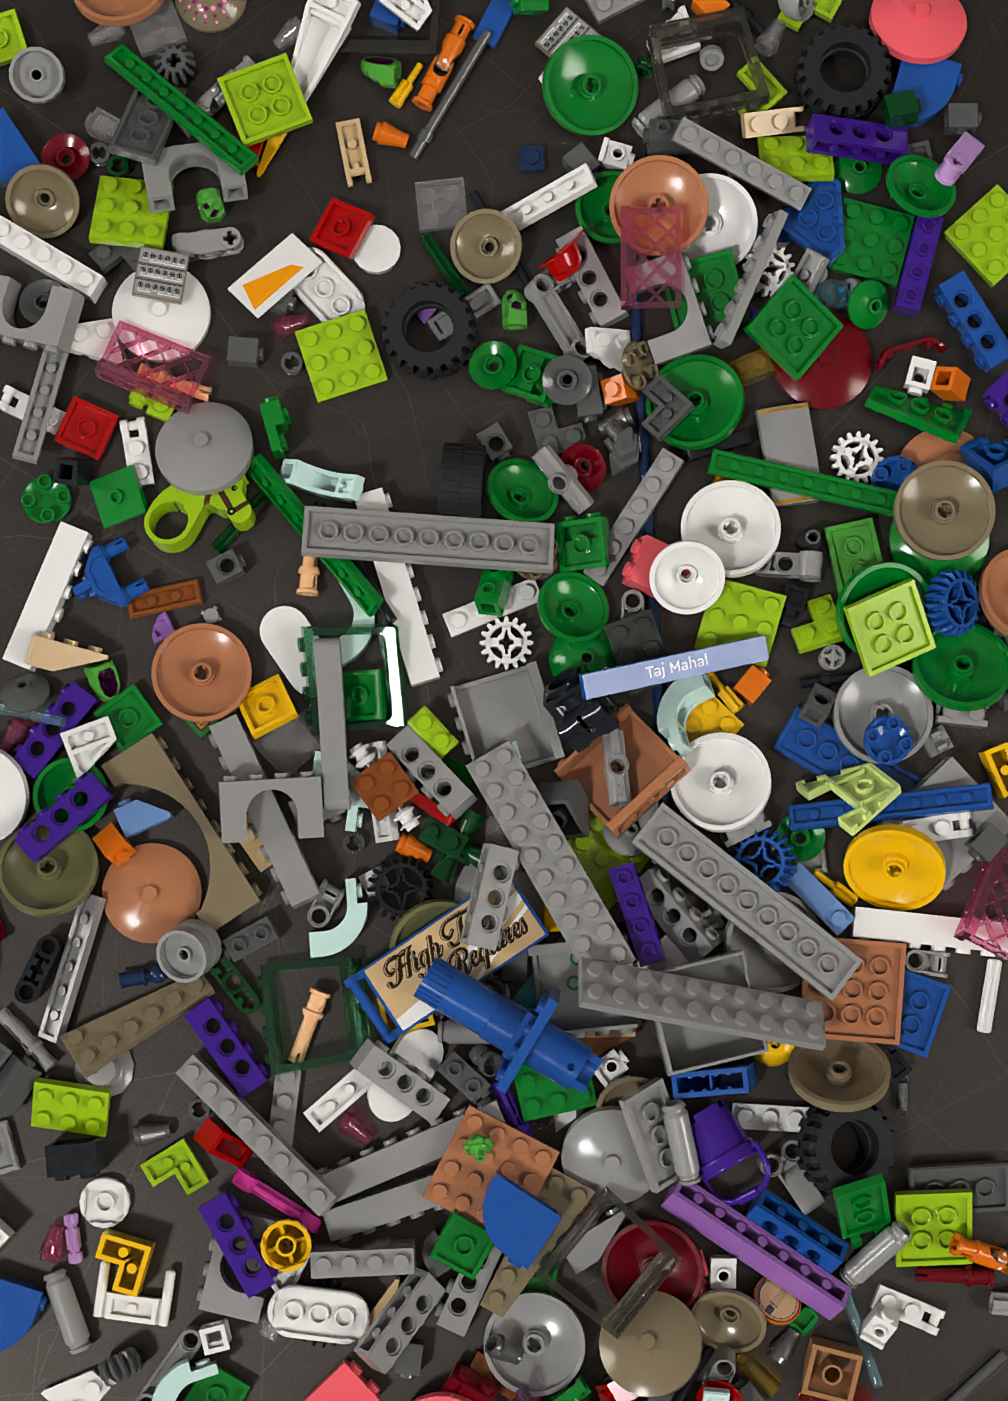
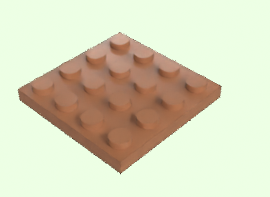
[800,937,907,1045]
[422,1104,560,1227]

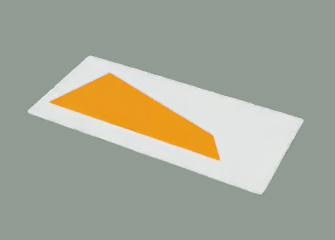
[228,233,322,318]

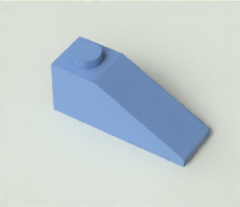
[784,862,855,936]

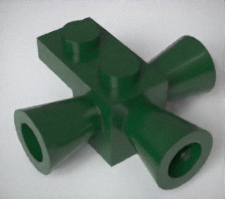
[418,809,487,885]

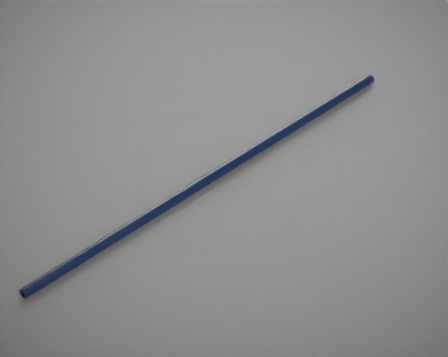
[627,282,672,809]

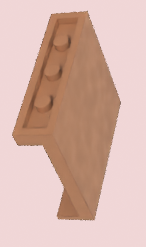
[554,703,691,839]

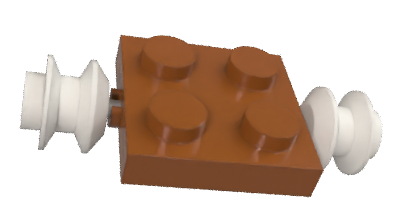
[348,742,421,832]

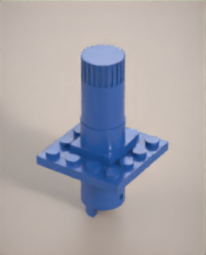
[413,956,603,1094]

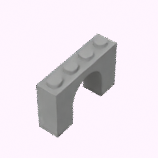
[141,137,248,214]
[624,250,716,366]
[0,275,85,355]
[218,771,324,843]
[196,1208,283,1323]
[310,1238,417,1279]

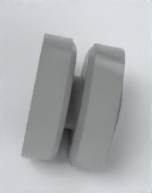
[9,47,65,104]
[156,919,222,983]

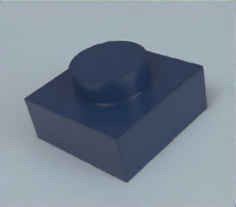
[519,145,545,174]

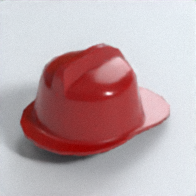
[537,229,584,282]

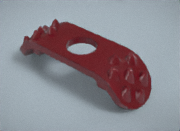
[875,335,946,372]

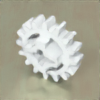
[742,244,795,297]
[829,431,884,484]
[479,616,533,671]

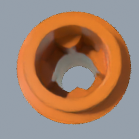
[372,121,409,149]
[394,833,433,863]

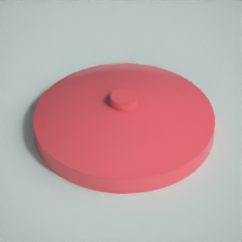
[869,0,967,64]

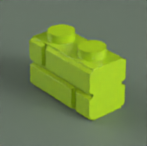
[407,706,460,760]

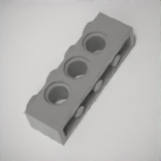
[555,226,629,328]
[386,725,478,820]
[459,843,520,951]
[640,865,722,961]
[350,1038,451,1124]
[434,1245,502,1337]
[354,1267,446,1375]

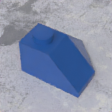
[960,437,1008,493]

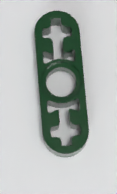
[209,951,261,1014]

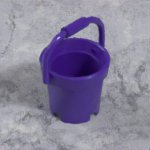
[689,1099,771,1206]

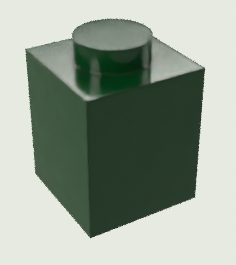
[881,90,922,129]

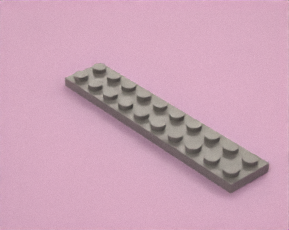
[301,506,555,574]
[466,740,636,965]
[631,803,863,1001]
[578,957,826,1051]

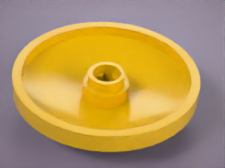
[843,824,946,911]

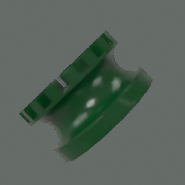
[634,56,658,78]
[107,155,130,178]

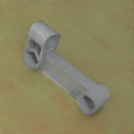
[524,270,590,361]
[136,1324,202,1401]

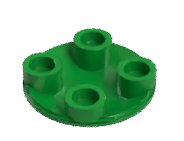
[21,474,72,524]

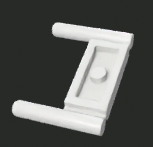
[93,1260,176,1326]

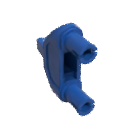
[72,535,151,608]

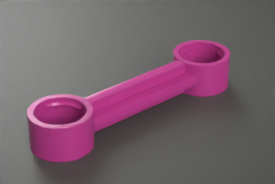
[231,1167,325,1234]

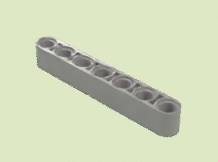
[314,637,351,811]

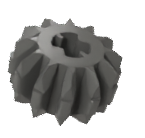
[154,42,196,87]
[97,1347,143,1387]

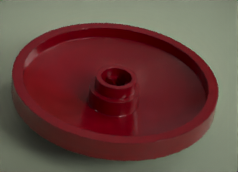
[773,313,872,411]
[601,1218,704,1308]

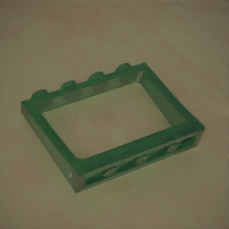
[297,623,407,736]
[257,957,370,1075]

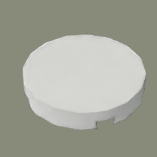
[354,225,401,275]
[79,1176,131,1228]

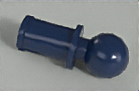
[119,964,167,989]

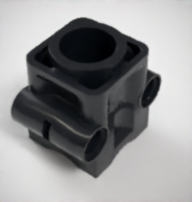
[543,664,620,753]

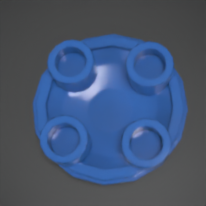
[871,455,917,491]
[863,715,913,765]

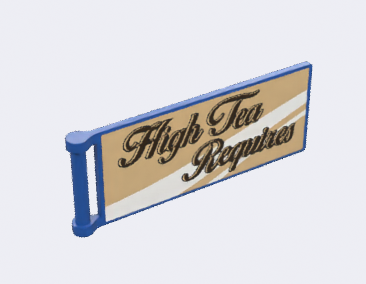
[344,876,549,1046]

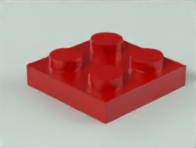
[309,197,375,260]
[53,396,120,462]

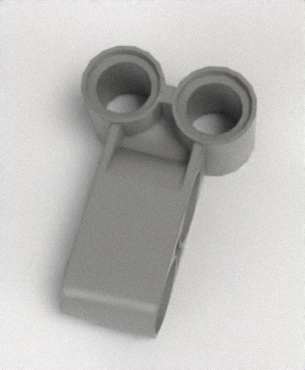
[754,550,823,582]
[757,1137,825,1215]

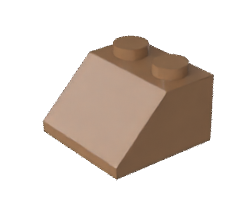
[801,1335,863,1401]

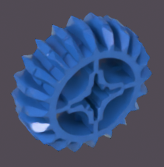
[923,569,981,637]
[730,828,797,892]

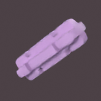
[64,1213,83,1264]

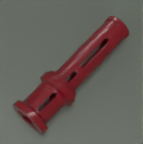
[915,1264,994,1288]

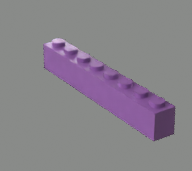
[660,1181,852,1320]

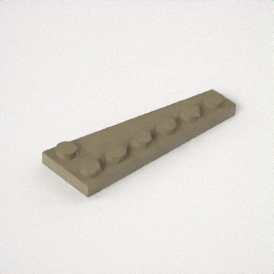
[60,975,215,1078]
[480,1167,596,1317]

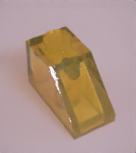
[728,349,775,387]

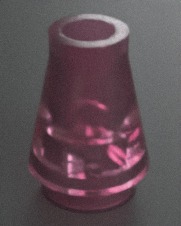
[271,312,309,339]
[0,716,31,755]
[335,1111,374,1146]
[38,1225,65,1264]

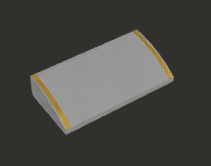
[755,403,821,507]

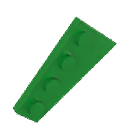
[865,385,973,444]

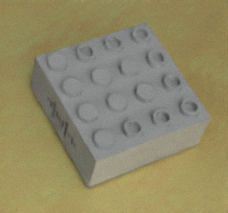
[653,949,769,1076]

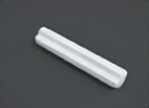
[977,959,1002,1033]

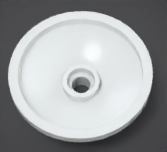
[649,540,725,614]

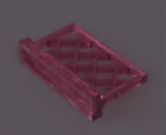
[620,206,681,310]
[94,320,211,414]
[954,848,1008,961]

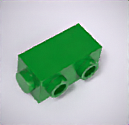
[474,569,514,616]

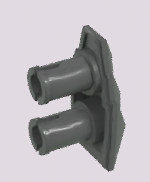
[603,418,640,477]

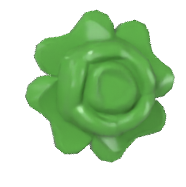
[463,1134,494,1162]

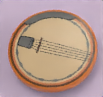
[753,1277,801,1325]

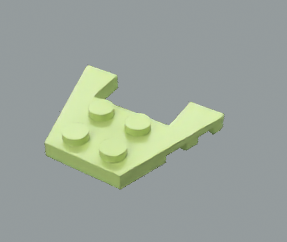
[796,763,901,836]

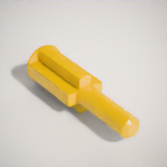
[389,62,423,109]
[706,672,745,714]
[813,869,859,908]

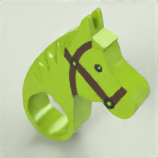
[144,475,256,553]

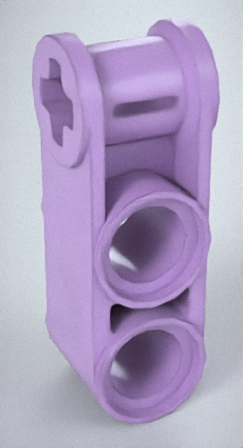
[935,131,985,186]

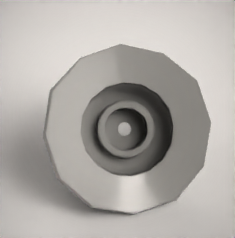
[74,1051,134,1097]

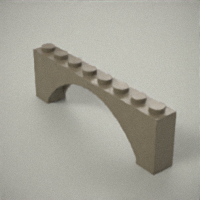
[101,733,263,931]

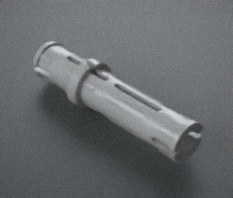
[0,1007,58,1072]

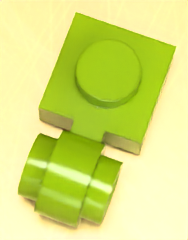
[129,385,179,422]

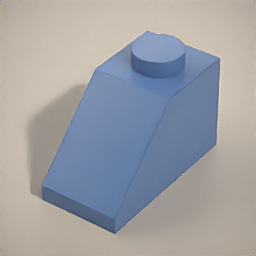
[113,798,175,838]

